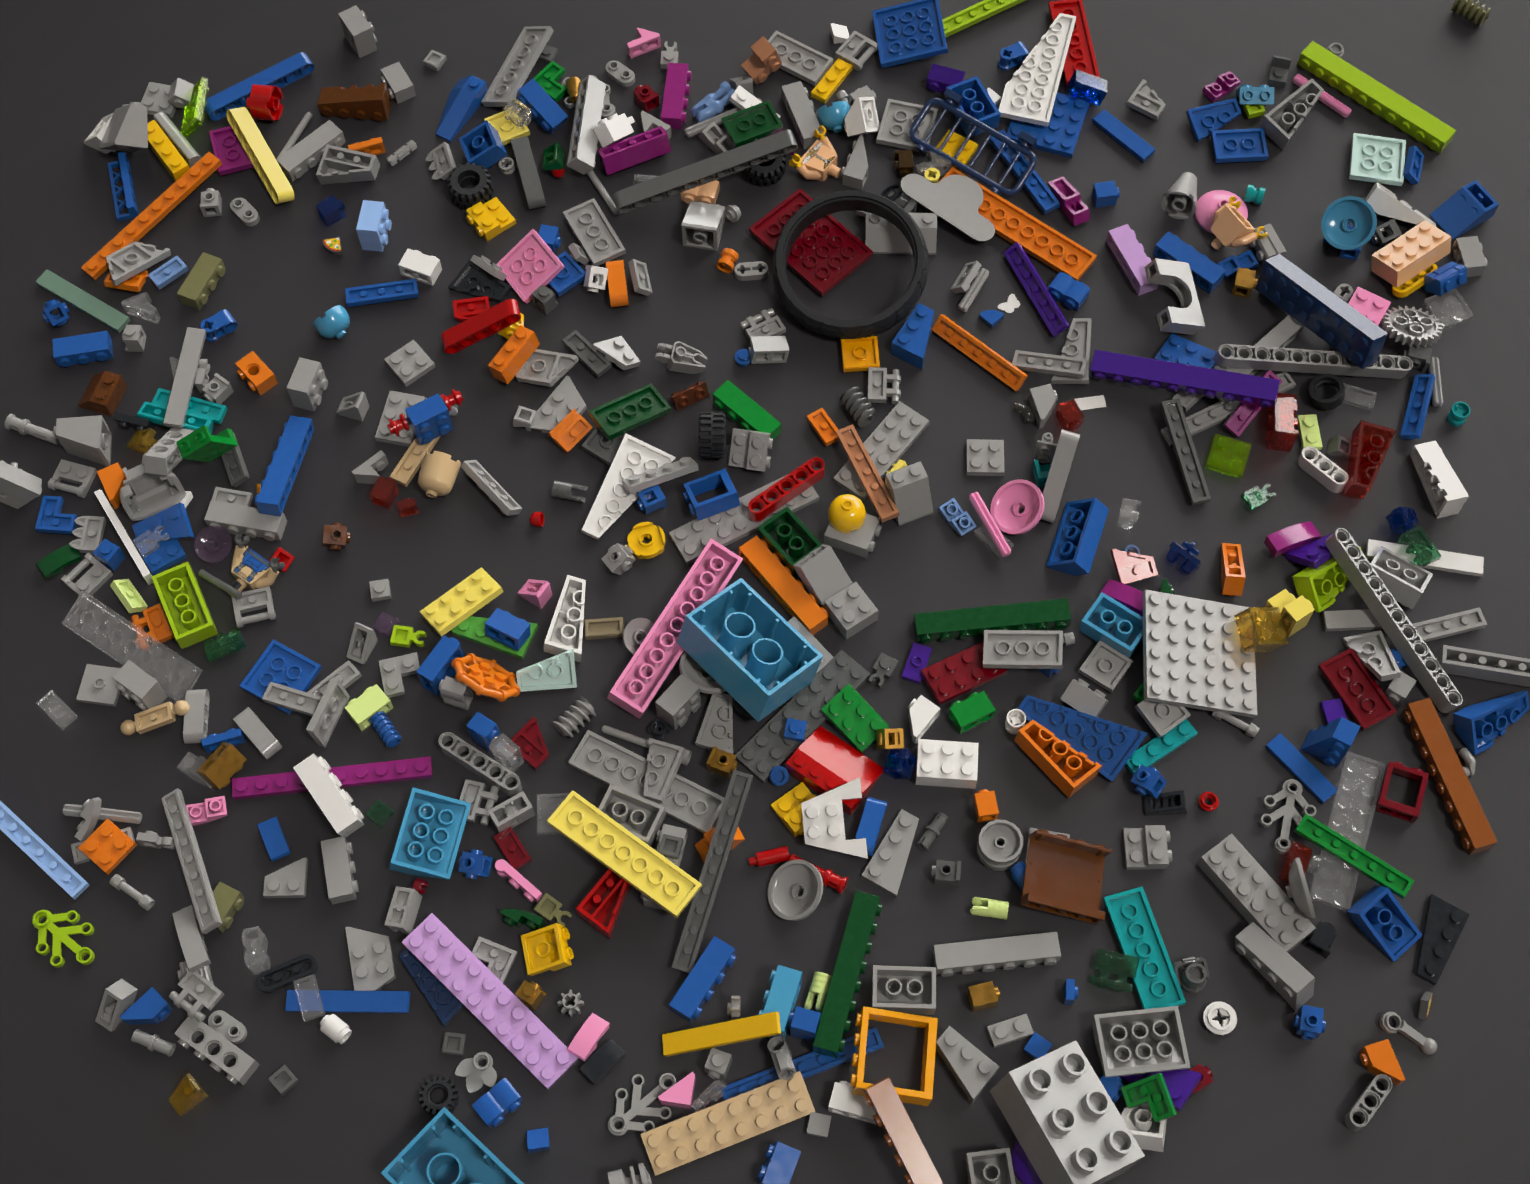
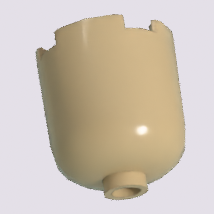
[418,451,461,498]

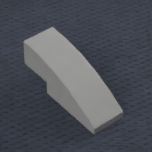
[698,121,735,155]

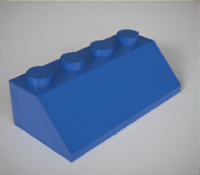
[1046,497,1109,576]

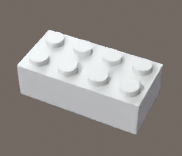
[293,754,365,837]

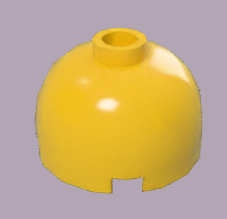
[828,494,866,533]

